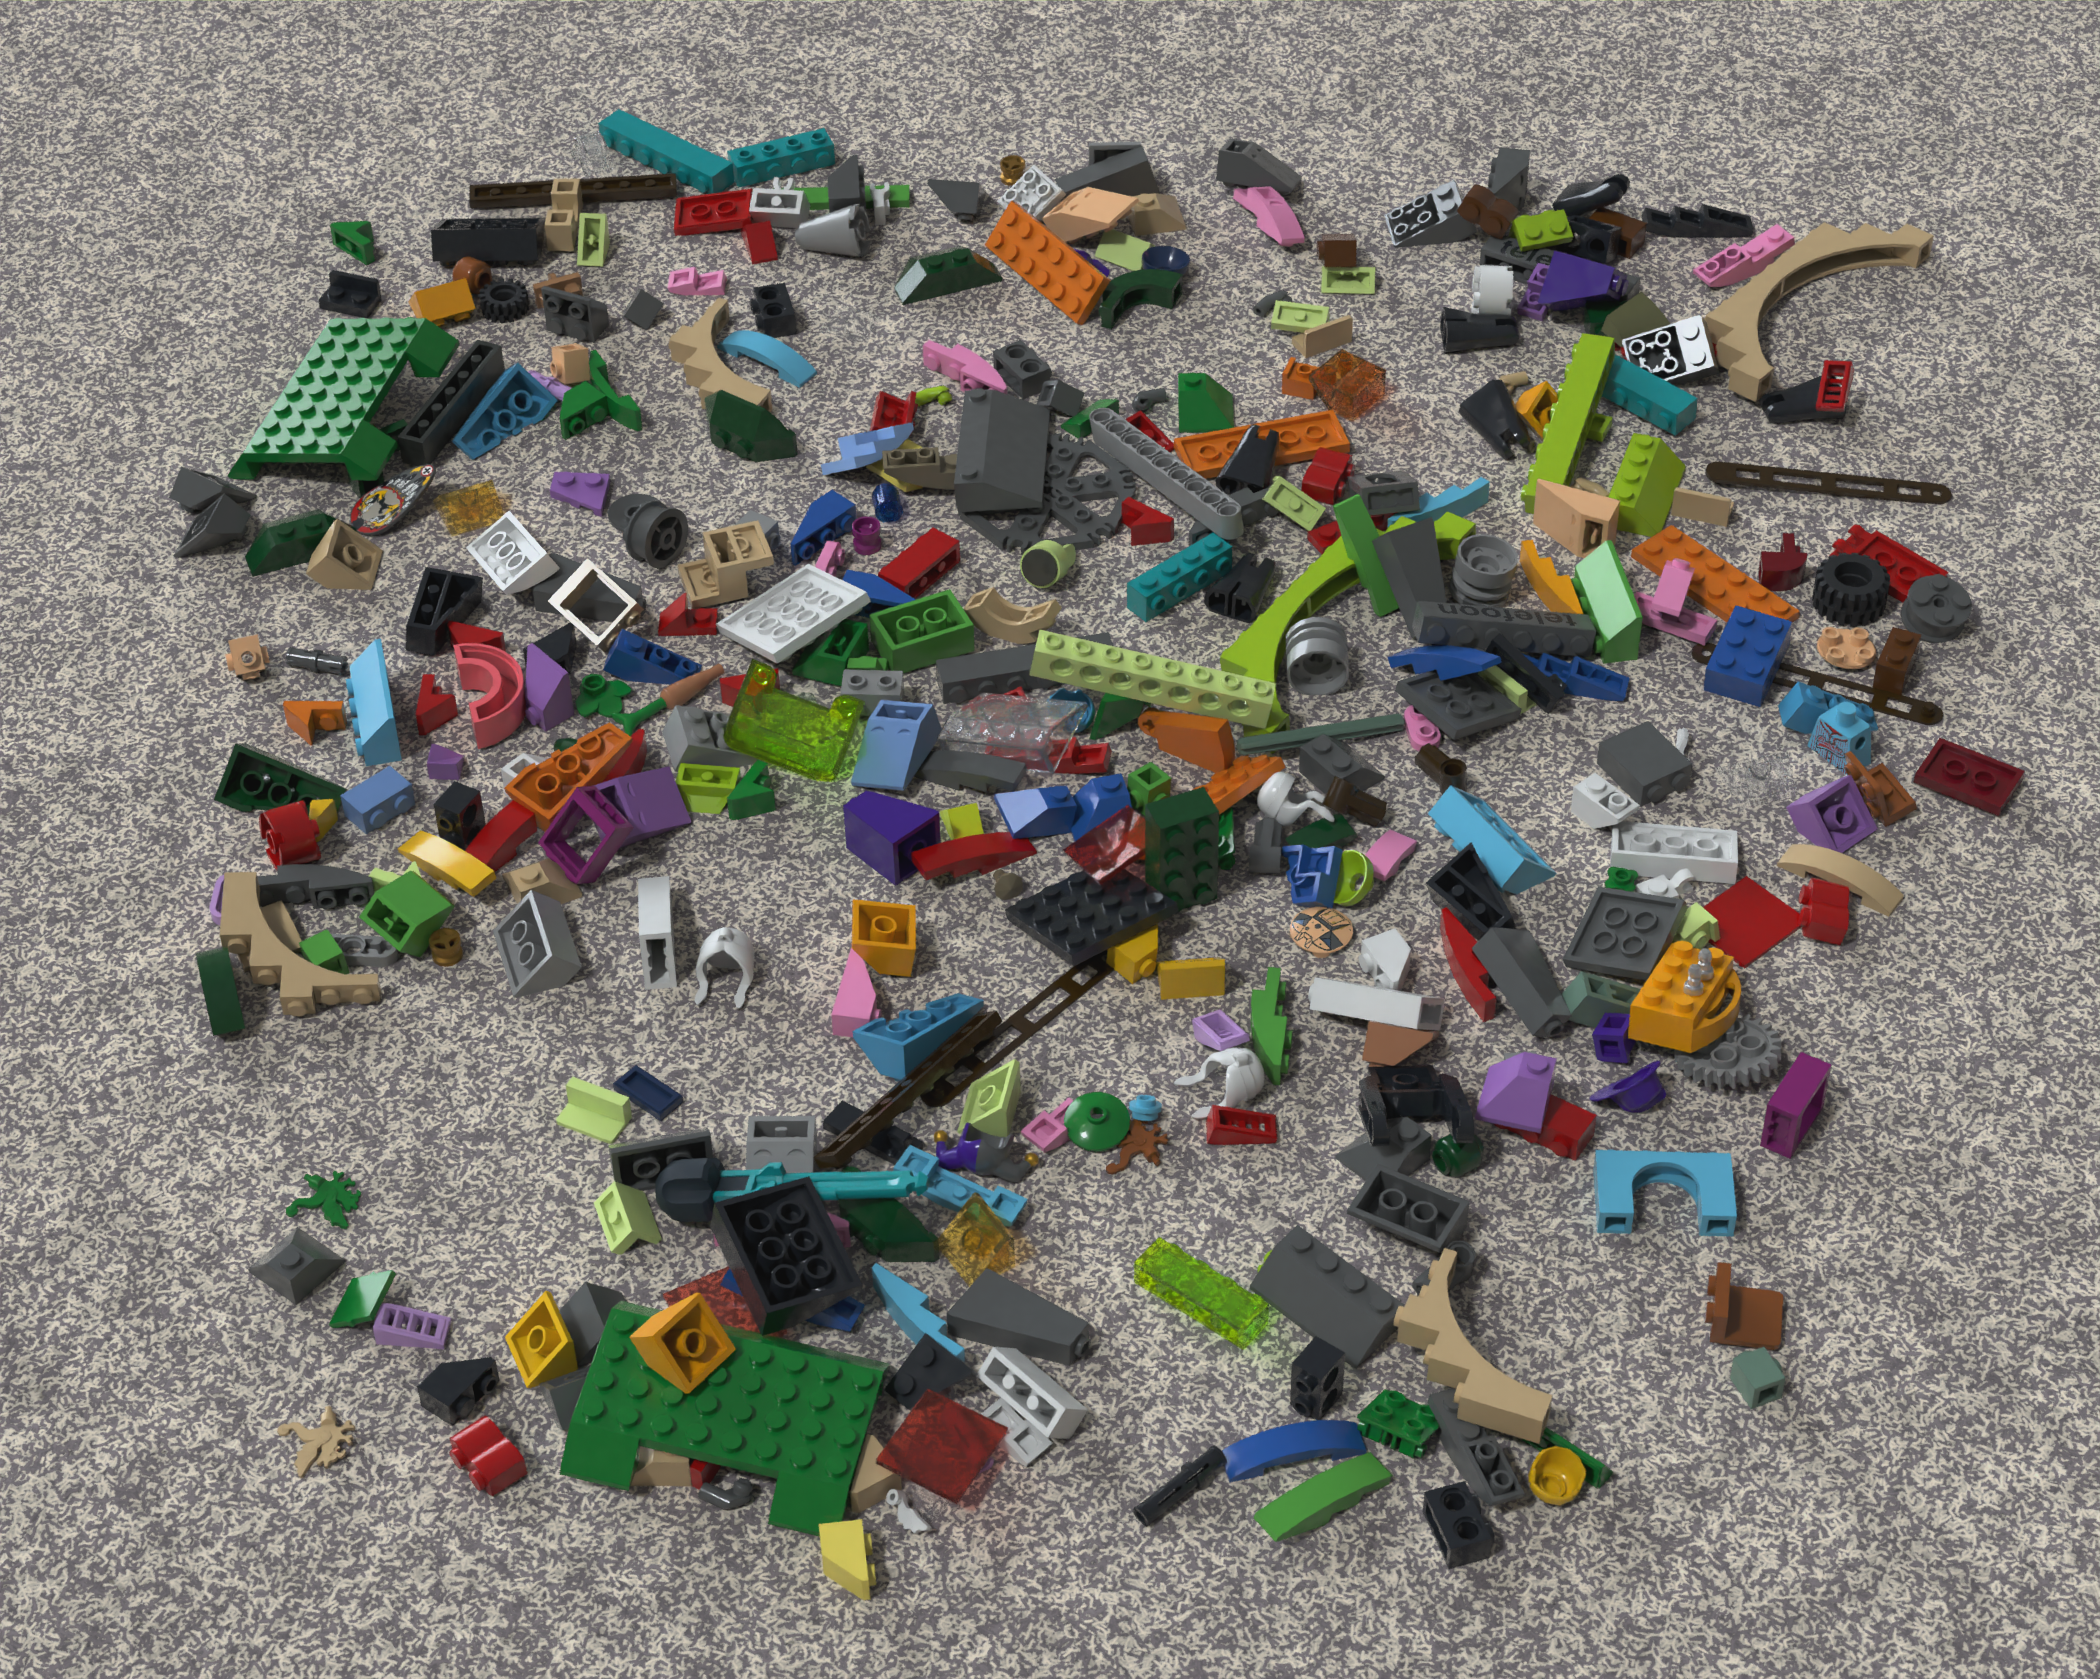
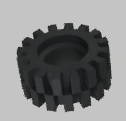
[479,278,529,324]

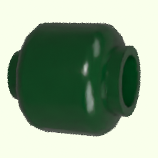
[1432,1134,1484,1178]

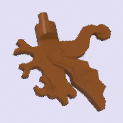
[1106,1119,1168,1175]

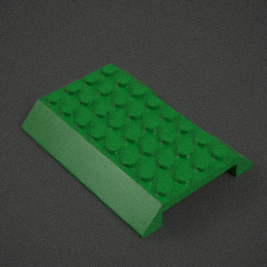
[228,317,460,480]
[560,1301,890,1537]

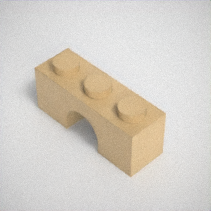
[544,179,583,251]

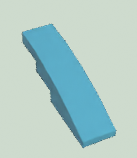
[1387,477,1490,528]
[872,1263,965,1363]

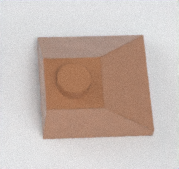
[1362,1021,1440,1067]

